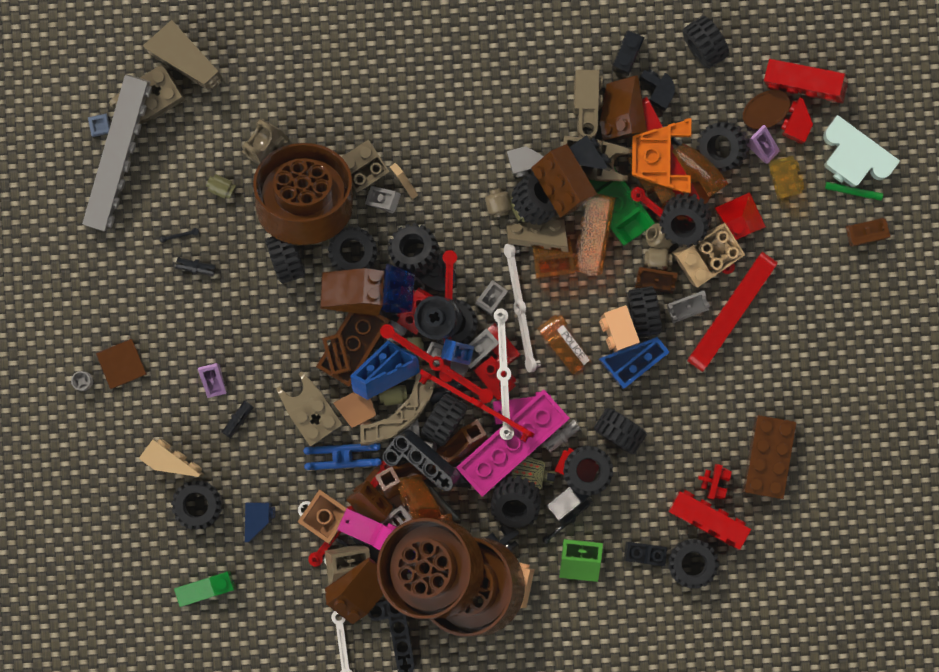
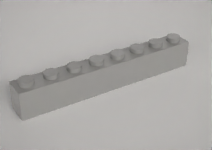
[82,75,152,231]

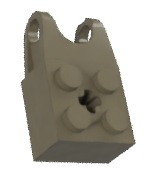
[109,64,186,124]
[573,70,603,138]
[242,119,289,165]
[563,136,632,181]
[276,371,343,447]

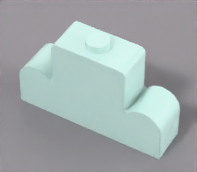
[823,115,900,187]

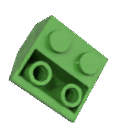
[559,539,603,582]

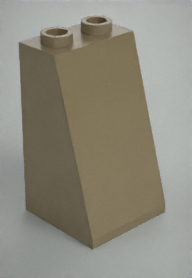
[143,20,222,90]

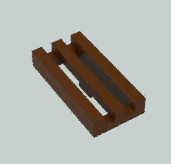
[322,333,351,376]

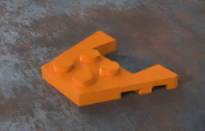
[632,118,691,194]

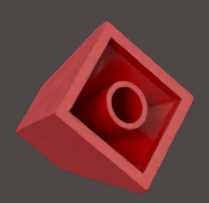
[714,192,766,241]

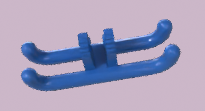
[303,443,382,470]

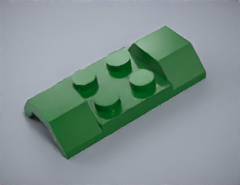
[589,167,655,246]

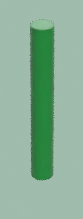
[824,182,883,201]

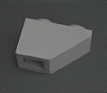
[507,146,544,178]

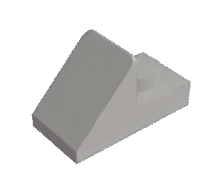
[365,186,401,213]
[467,328,499,369]

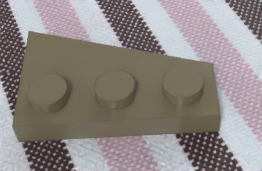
[506,219,568,252]

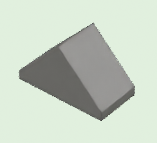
[475,280,508,315]

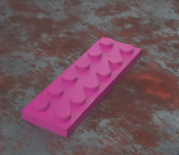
[456,389,570,497]

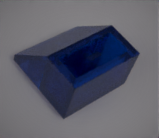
[381,264,415,314]

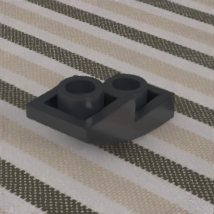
[623,541,667,566]

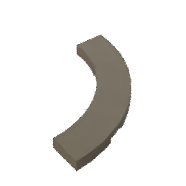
[360,365,437,446]

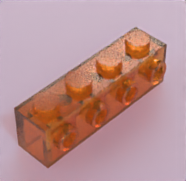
[574,194,615,276]

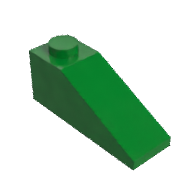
[174,571,236,607]

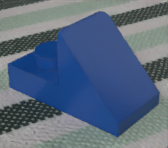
[441,339,475,365]

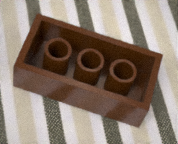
[316,312,390,388]
[742,415,796,499]

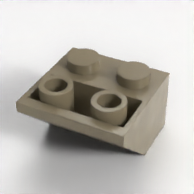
[342,139,390,193]
[325,544,370,585]

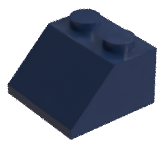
[245,502,276,542]

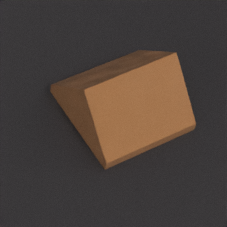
[298,490,346,544]

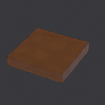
[96,339,147,389]

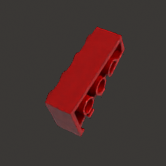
[764,59,848,104]
[668,490,751,550]

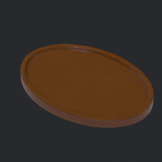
[742,90,790,130]

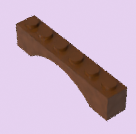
[375,420,488,500]

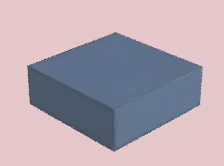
[88,114,110,137]

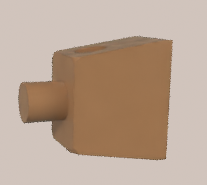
[334,392,377,428]

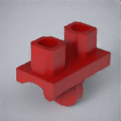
[698,464,732,499]

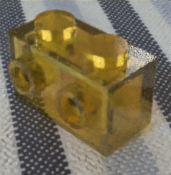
[768,156,804,201]

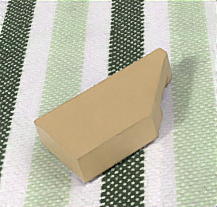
[390,163,418,200]

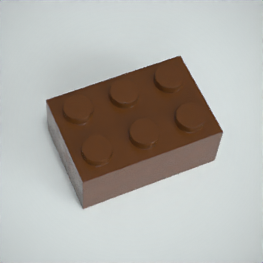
[531,144,597,218]

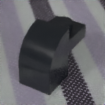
[640,70,675,111]

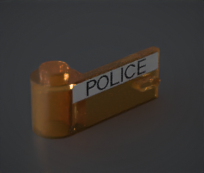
[537,314,591,375]

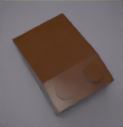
[600,75,647,141]
[320,268,384,316]
[325,558,384,625]

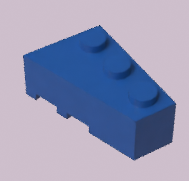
[599,337,669,390]
[350,341,420,400]

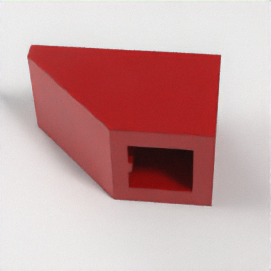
[781,98,813,145]

